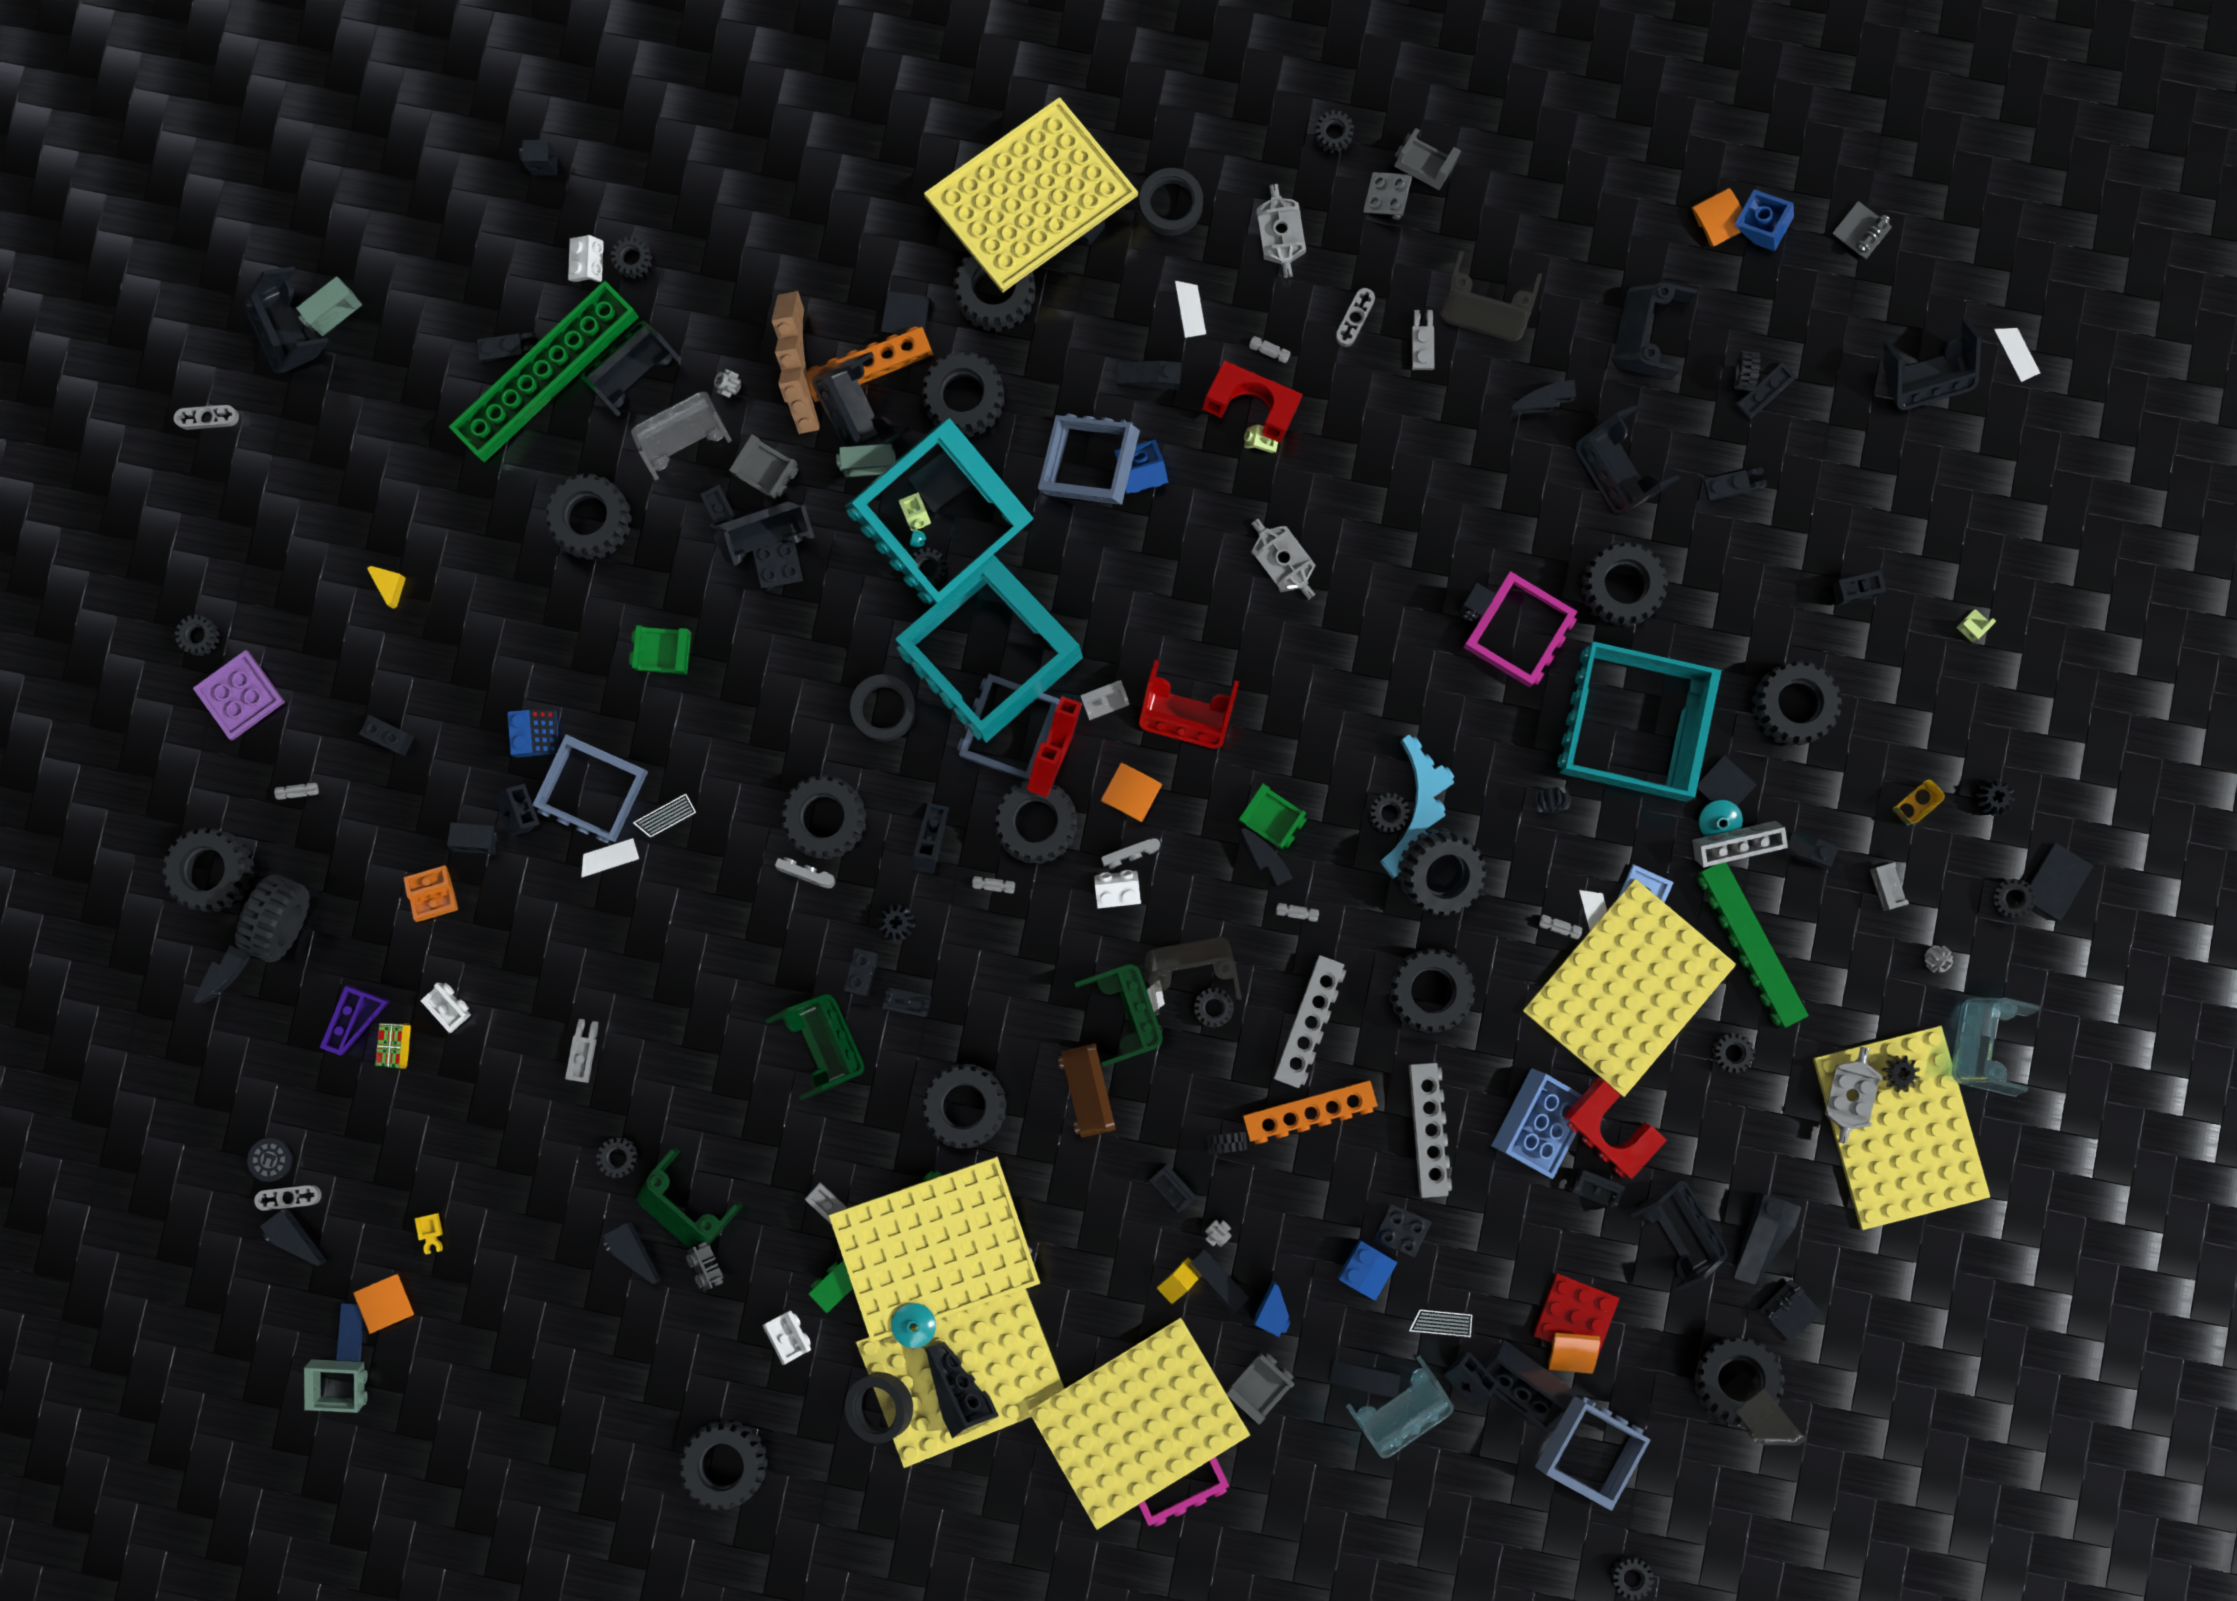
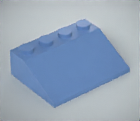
[1491,1068,1582,1179]

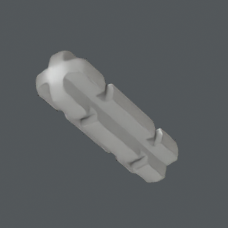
[1249,336,1290,363]
[274,783,319,800]
[972,876,1015,893]
[1276,903,1319,921]
[1539,915,1582,939]

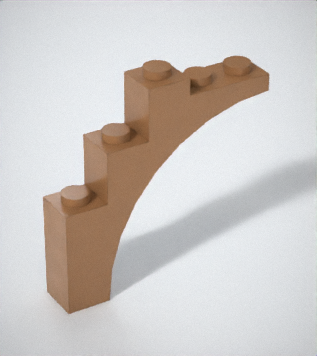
[772,291,820,434]

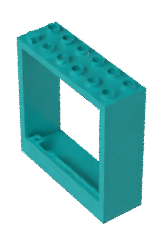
[845,418,1034,605]
[895,555,1083,743]
[1557,642,1721,802]

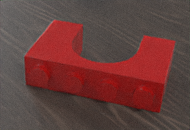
[1202,361,1303,443]
[1027,696,1082,797]
[1563,1078,1667,1179]

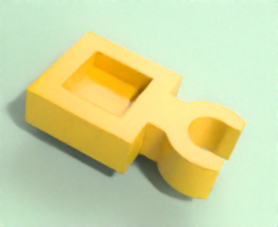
[415,1213,443,1254]

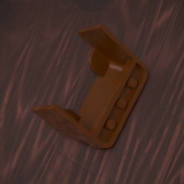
[1058,1043,1116,1138]

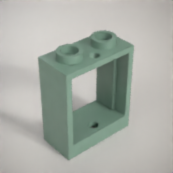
[296,276,362,336]
[836,444,896,477]
[304,1359,367,1413]

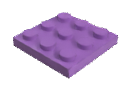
[193,650,285,740]

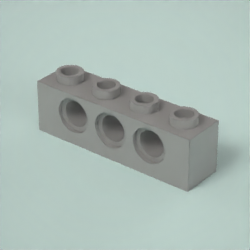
[1692,821,1788,867]

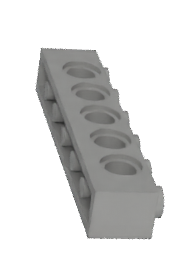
[1273,955,1346,1088]
[1409,1063,1452,1198]

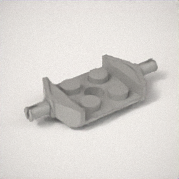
[1256,184,1306,278]
[1251,519,1315,600]
[1825,1047,1883,1144]

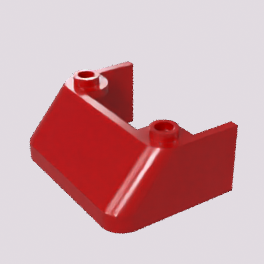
[1139,660,1239,748]

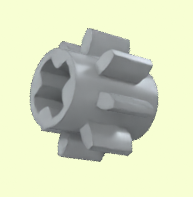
[714,369,741,397]
[1925,946,1953,972]
[1205,1220,1232,1247]

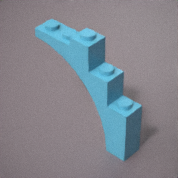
[1380,734,1454,879]

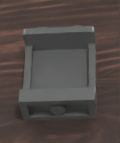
[1395,128,1461,190]
[729,435,798,501]
[1226,1352,1295,1425]

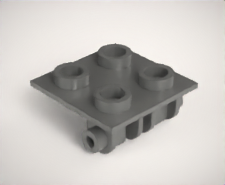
[1363,172,1412,220]
[1832,201,1892,259]
[686,1242,724,1291]

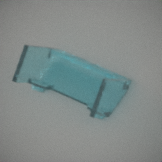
[1951,998,2040,1097]
[1346,1355,1454,1458]

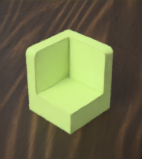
[1956,610,1996,642]

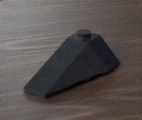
[1733,1193,1801,1285]
[925,1342,999,1439]

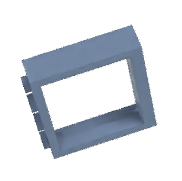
[1038,414,1140,505]
[957,674,1060,781]
[533,735,648,843]
[1535,1396,1650,1511]

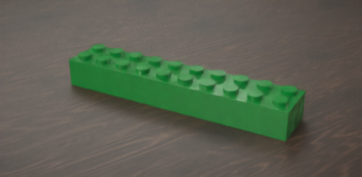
[449,281,639,462]

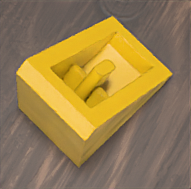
[367,566,406,609]
[1157,1257,1199,1304]

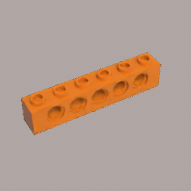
[807,327,933,402]
[1243,1080,1378,1144]

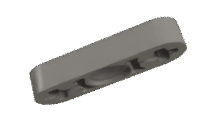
[1336,288,1375,347]
[174,405,239,430]
[255,1185,321,1210]

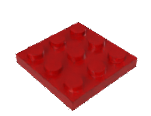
[1533,1273,1620,1358]

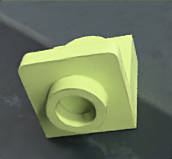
[1244,424,1278,453]
[899,493,931,531]

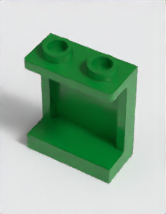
[629,625,691,675]
[1238,784,1307,850]

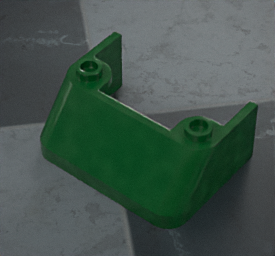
[1075,964,1163,1067]
[766,994,864,1100]
[637,1148,743,1250]

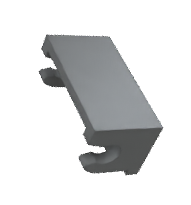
[1081,680,1130,720]
[1870,862,1909,911]

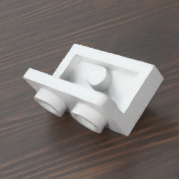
[568,235,603,282]
[1094,870,1141,908]
[421,983,471,1033]
[762,1310,811,1365]

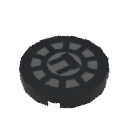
[247,1138,293,1182]

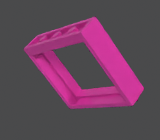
[1463,571,1577,687]
[1139,1457,1229,1527]

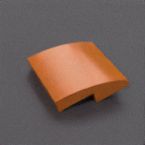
[1691,188,1743,246]
[1101,763,1162,822]
[404,865,458,922]
[353,1274,414,1334]
[1548,1333,1600,1374]

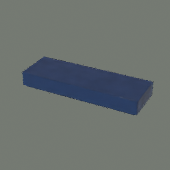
[336,1303,364,1362]

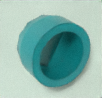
[909,529,926,547]

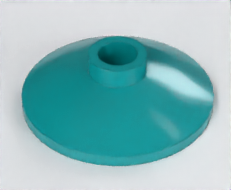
[1699,800,1743,837]
[891,1303,936,1348]

